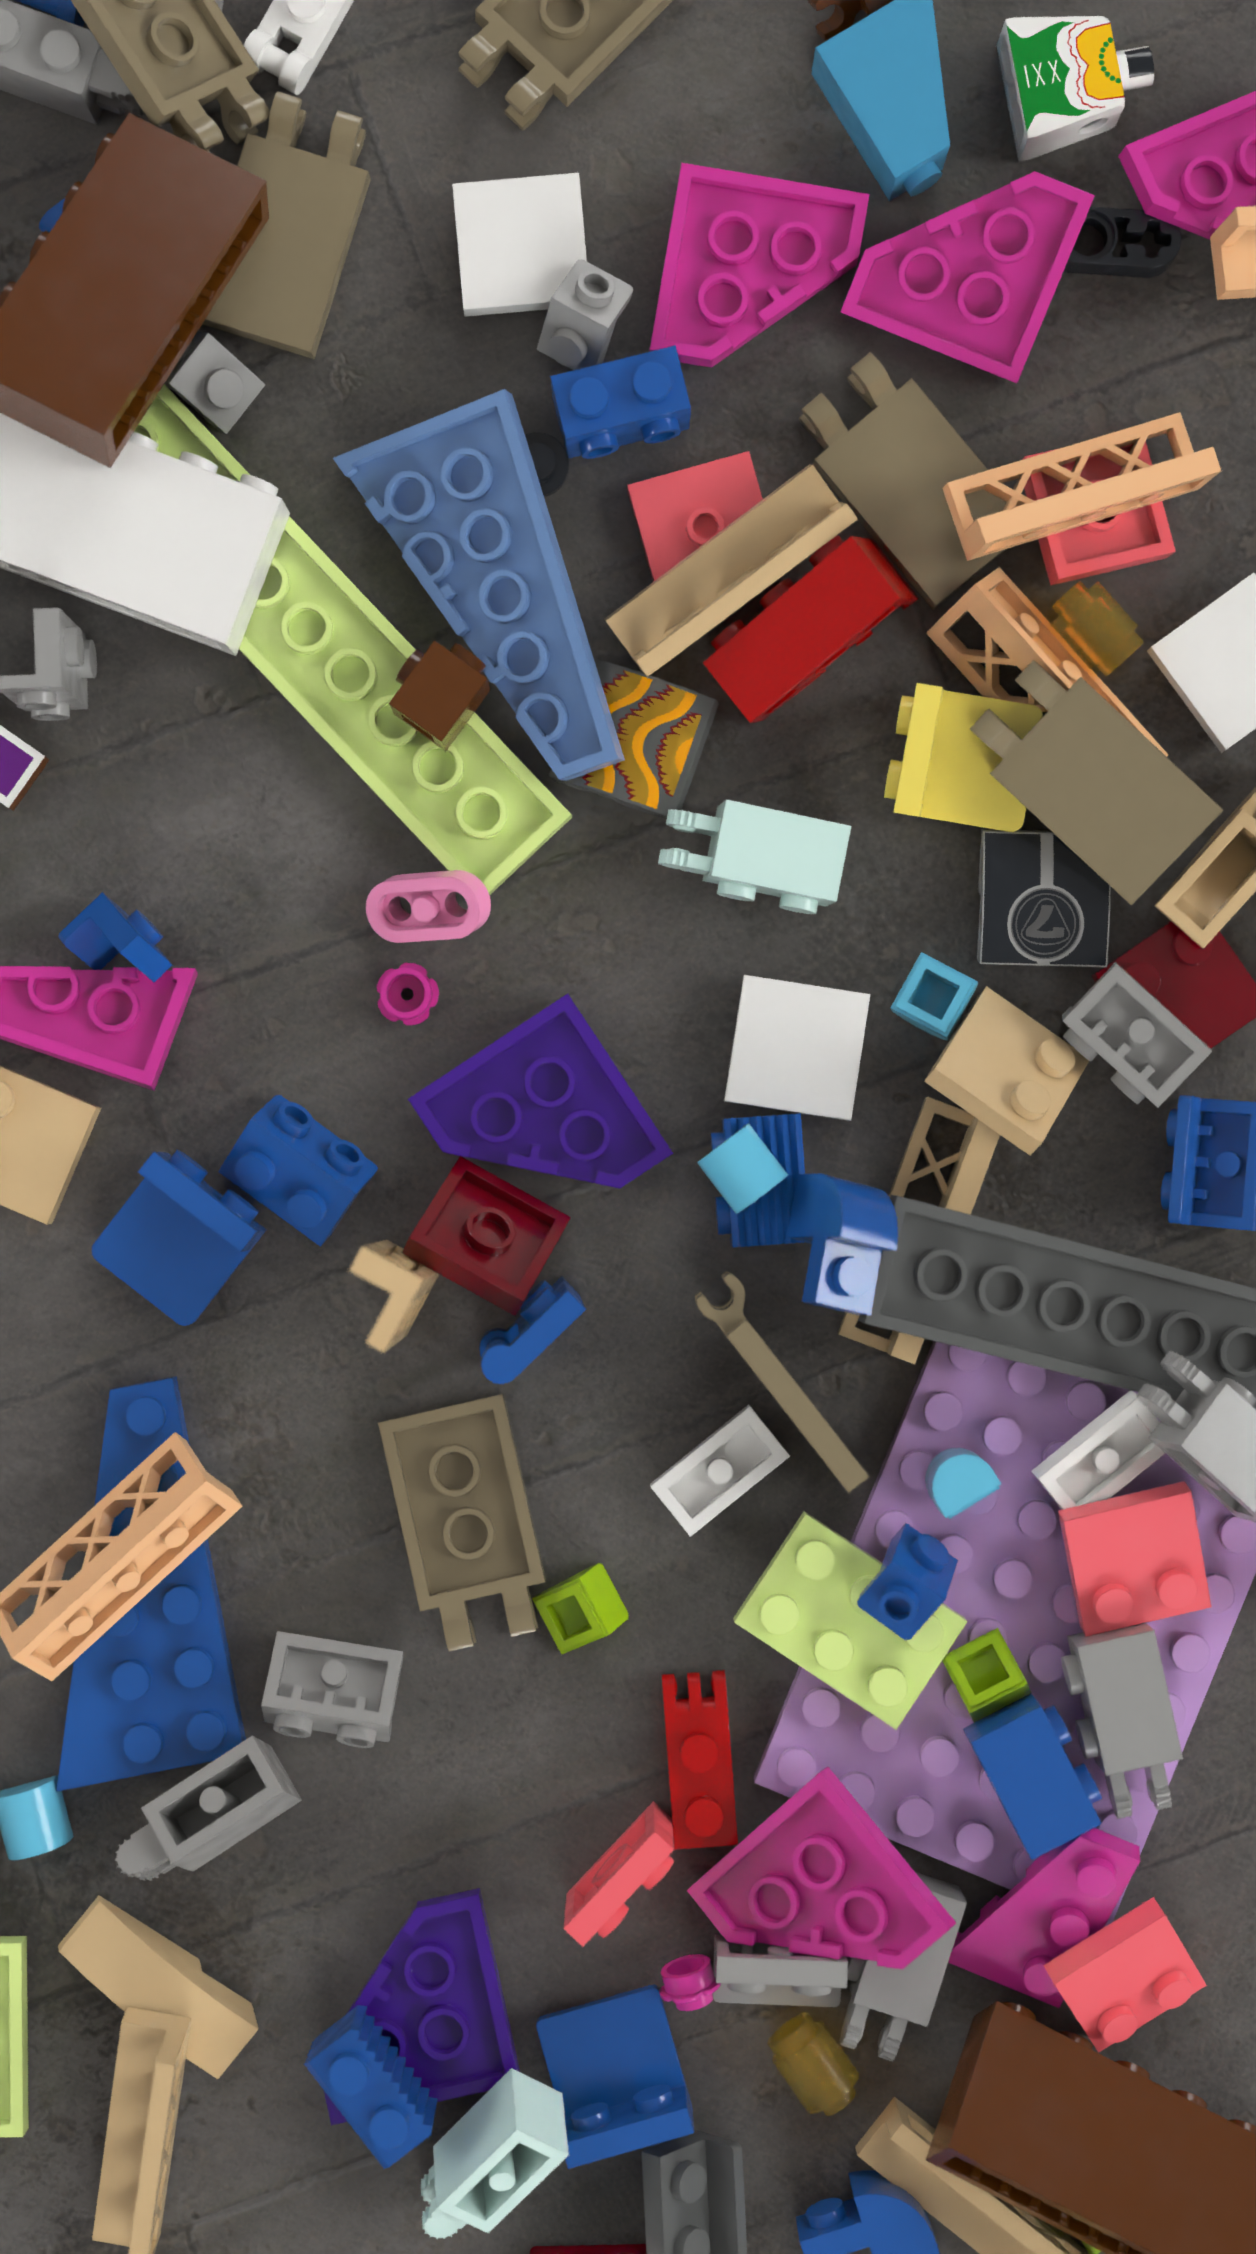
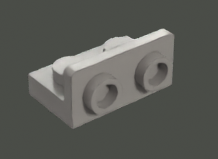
[1062,962,1212,1108]
[261,1631,403,1748]
[712,1935,848,2007]

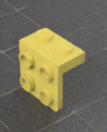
[884,683,1043,832]

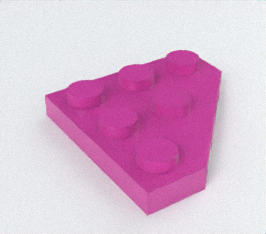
[1118,91,1256,240]
[650,163,870,368]
[841,171,1095,383]
[687,1767,956,1970]

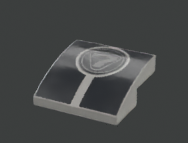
[977,829,1111,967]

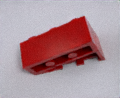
[703,535,919,723]

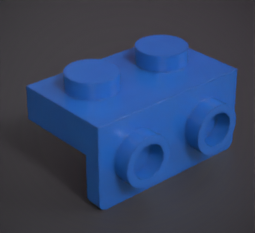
[218,1095,378,1247]
[1161,1095,1256,1231]

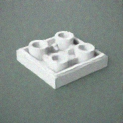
[452,173,587,317]
[1147,573,1256,753]
[724,975,871,1121]

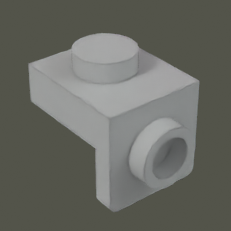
[537,260,633,370]
[164,331,266,434]

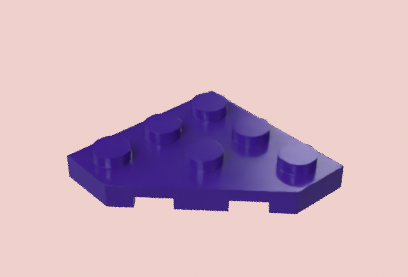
[408,993,673,1188]
[324,1888,520,2125]

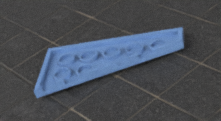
[333,389,625,781]

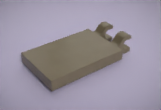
[71,0,270,153]
[458,0,673,131]
[202,91,371,359]
[799,352,1006,610]
[970,661,1224,906]
[694,1271,869,1493]
[378,1394,546,1652]

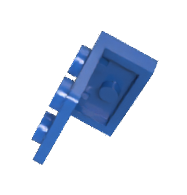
[92,1150,267,1326]

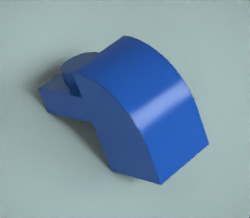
[786,1173,898,1315]
[796,2170,940,2254]

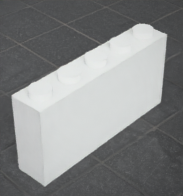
[0,413,290,656]

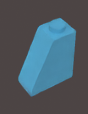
[811,0,950,201]

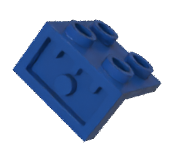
[536,1984,694,2169]

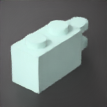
[658,799,851,914]
[421,2068,569,2239]

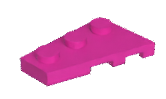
[0,966,198,1091]
[948,1828,1140,2008]

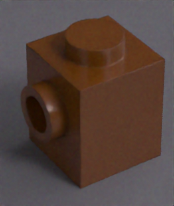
[389,640,491,752]

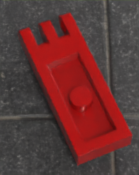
[662,1670,738,1850]

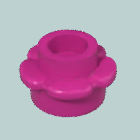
[377,963,439,1026]
[659,1954,721,2011]

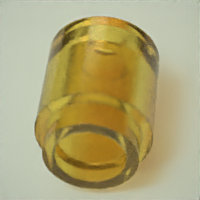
[1050,580,1144,677]
[767,2012,859,2116]

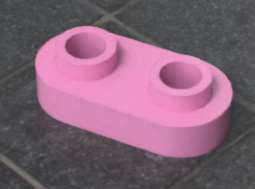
[366,870,491,943]

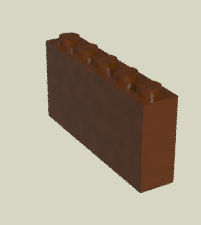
[0,113,269,468]
[926,2001,1256,2254]

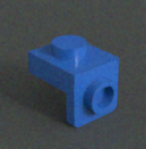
[58,892,172,982]
[857,1523,958,1640]

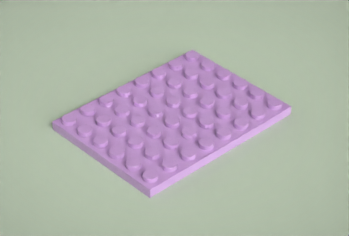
[753,1341,1256,1927]

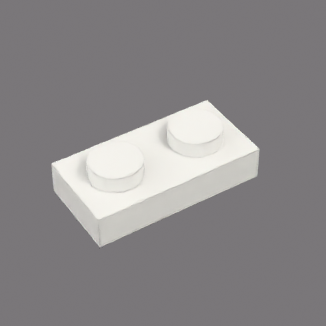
[1031,1390,1165,1510]
[650,1404,790,1537]

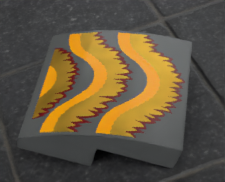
[548,658,719,819]

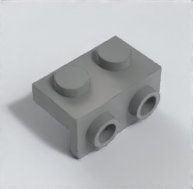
[0,608,97,721]

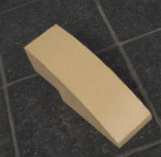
[1154,787,1256,948]
[58,1895,259,2079]

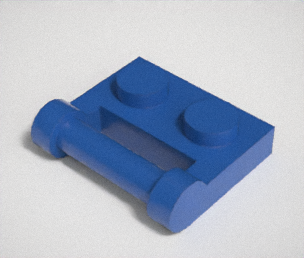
[479,1276,586,1384]

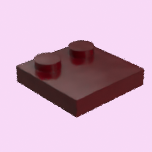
[1091,921,1256,1048]
[402,1156,571,1316]

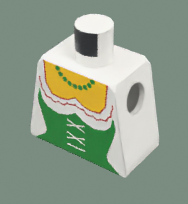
[997,16,1154,162]

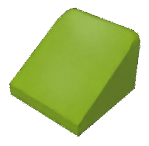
[532,1563,629,1655]
[942,1628,1031,1723]

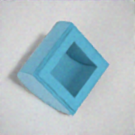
[890,952,978,1041]
[697,1123,788,1214]
[925,1448,1001,1519]
[0,1775,74,1860]

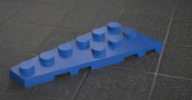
[56,1376,246,1792]

